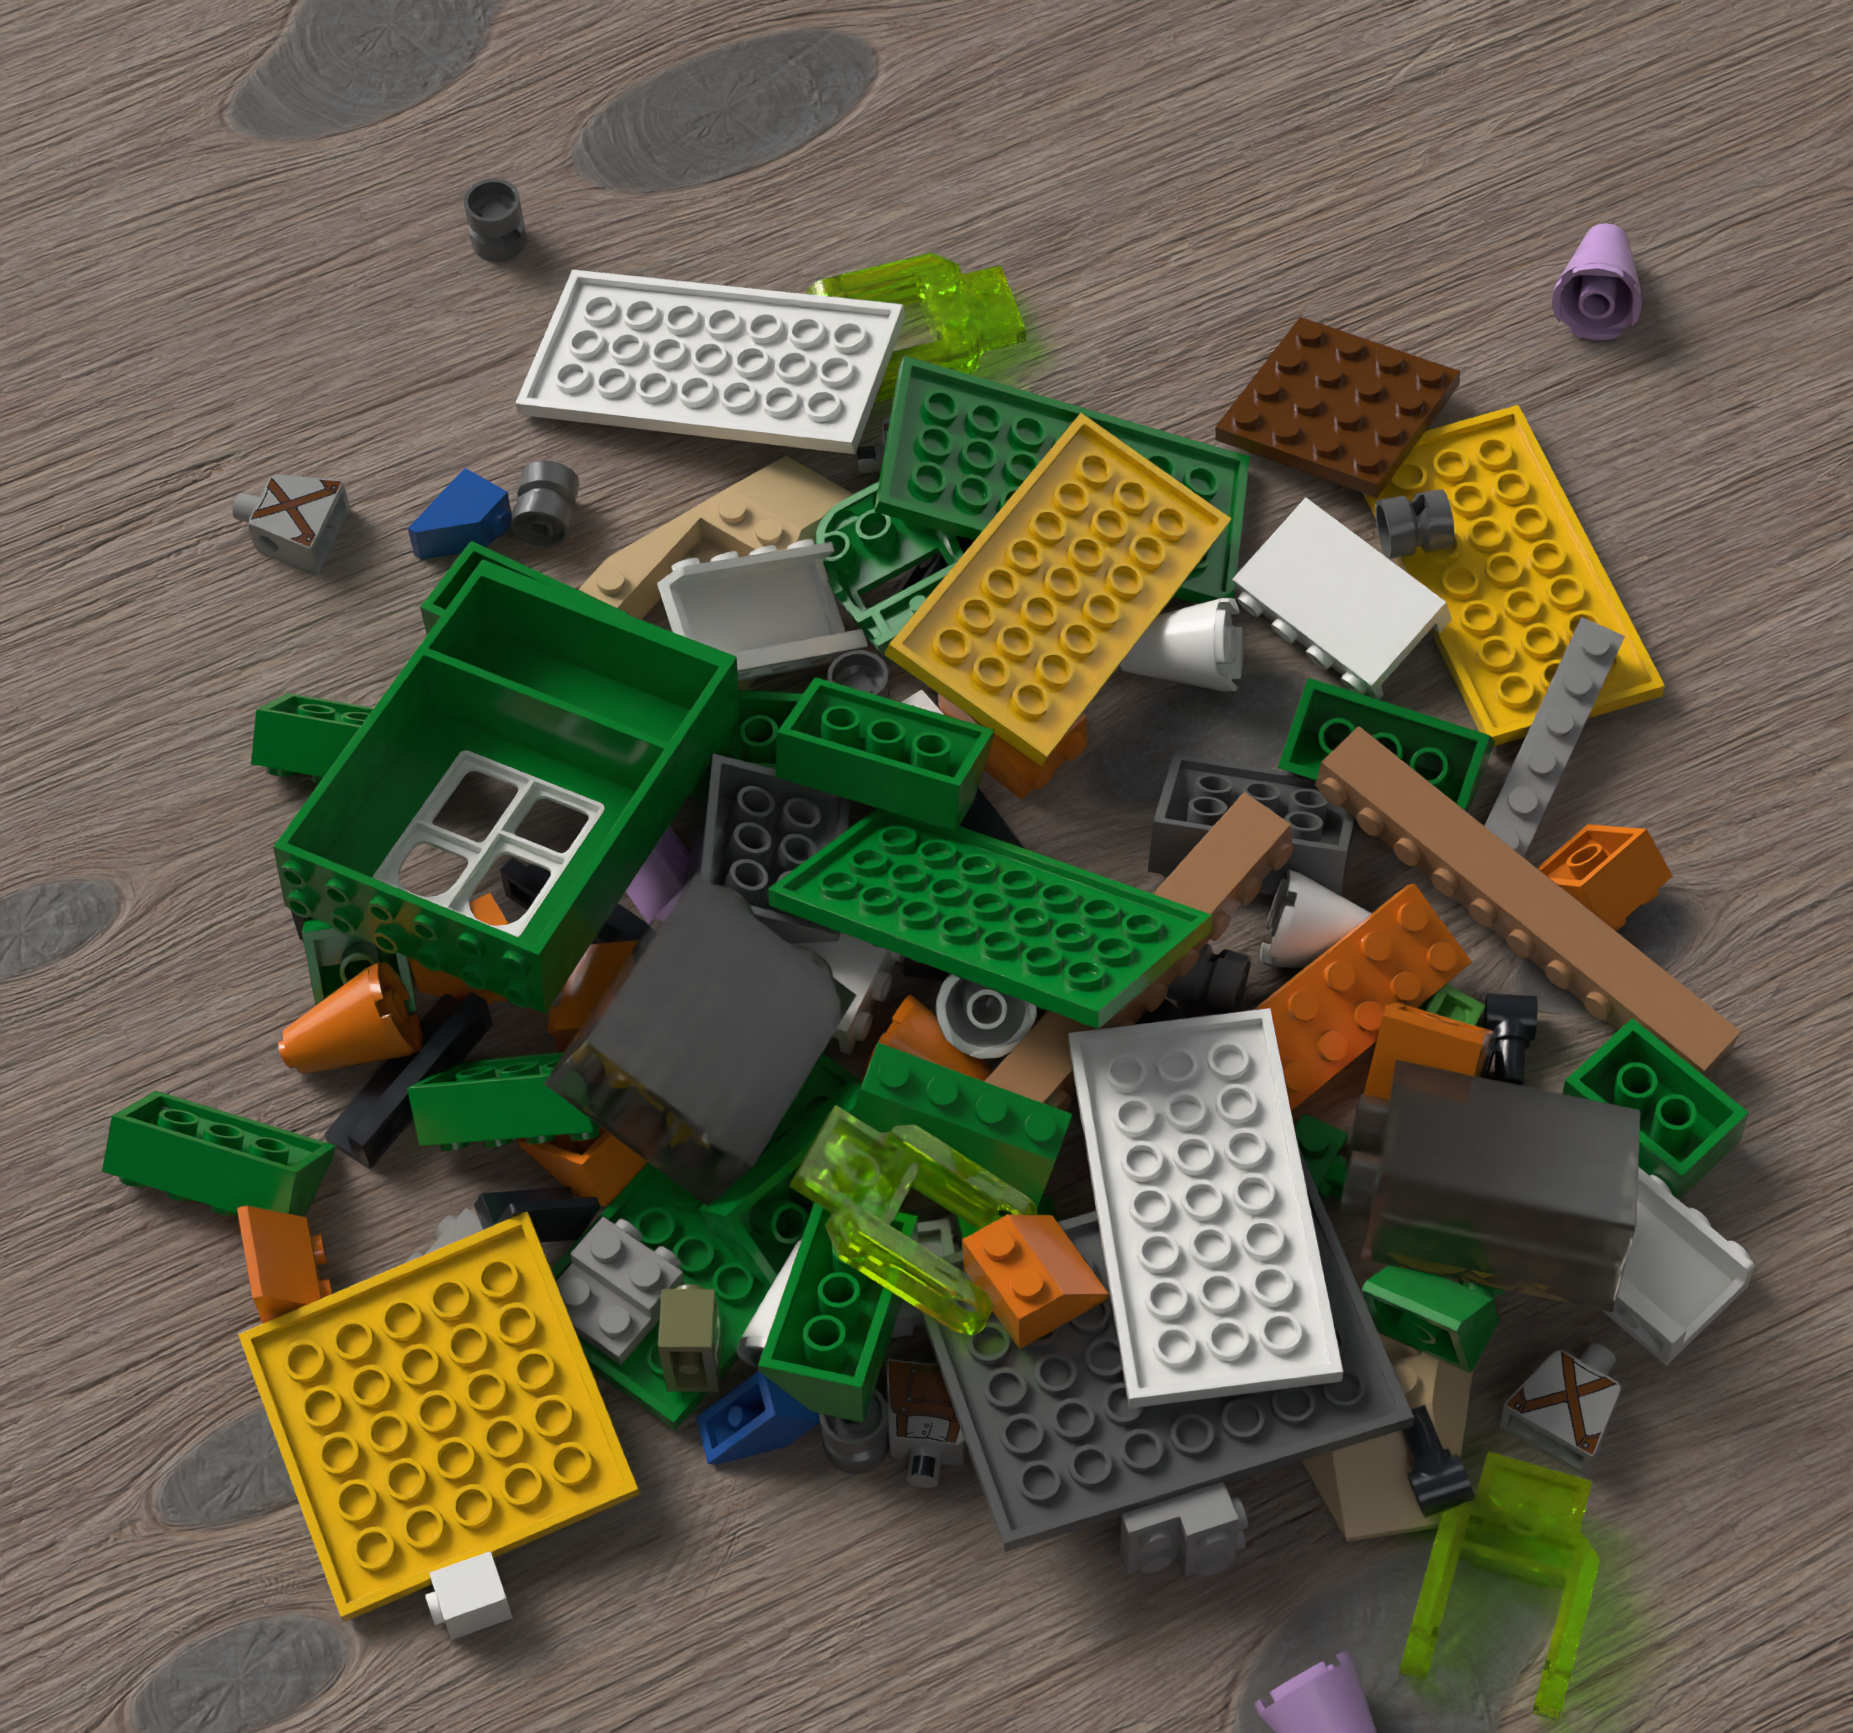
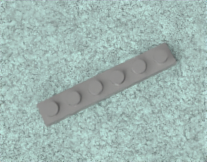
[1485,617,1625,858]

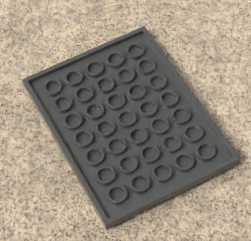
[906,1150,1414,1552]

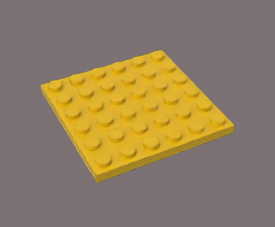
[238,1211,641,1622]

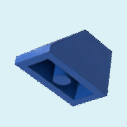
[408,468,512,559]
[696,1371,820,1465]

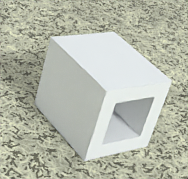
[425,1551,512,1640]

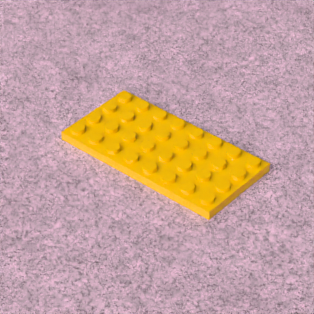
[1363,405,1665,747]
[884,413,1231,766]

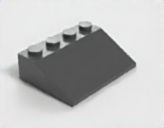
[682,754,850,948]
[1148,754,1355,896]

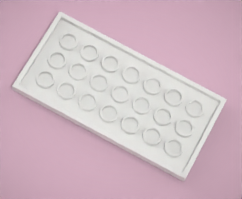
[515,270,906,454]
[1068,1008,1343,1408]

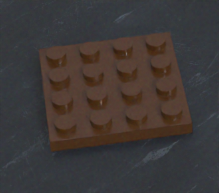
[1215,317,1460,498]

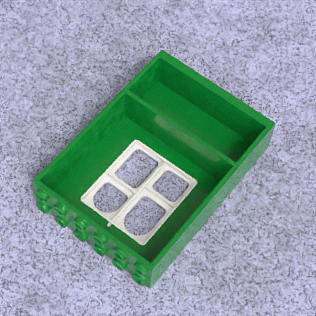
[273,560,740,1014]

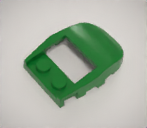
[816,482,963,660]

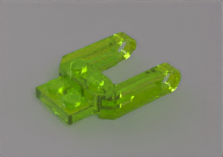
[806,253,1027,403]
[789,1105,1037,1335]
[1399,1451,1601,1721]

